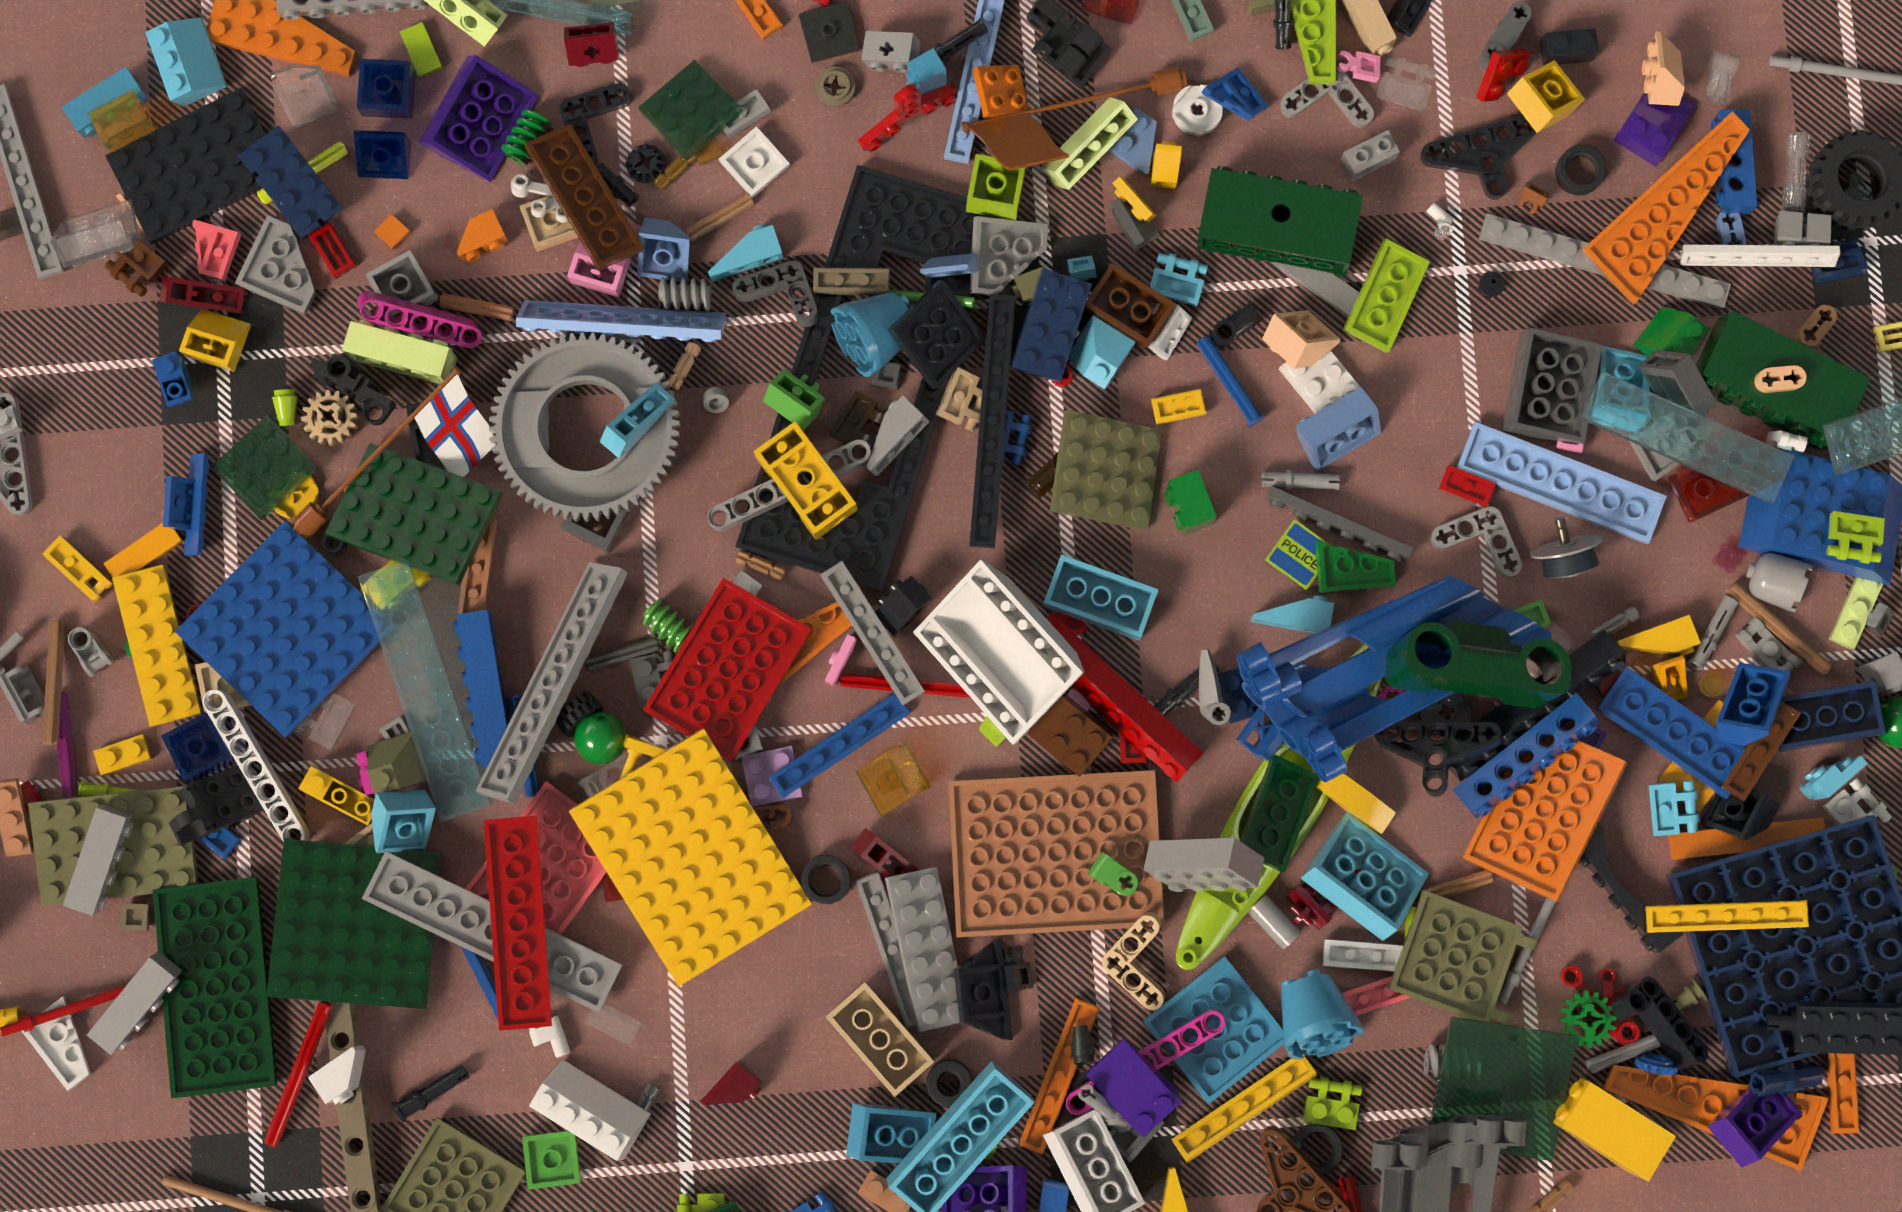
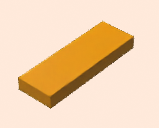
[103,523,184,577]

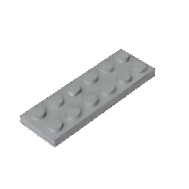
[885,867,960,1032]

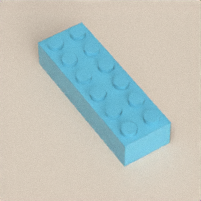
[886,1061,1034,1212]

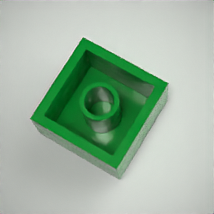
[1163,469,1217,535]

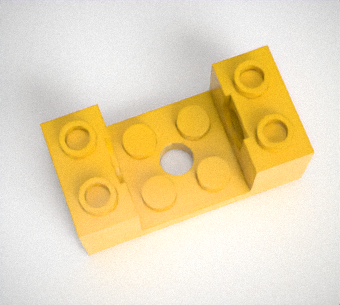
[753,422,857,540]

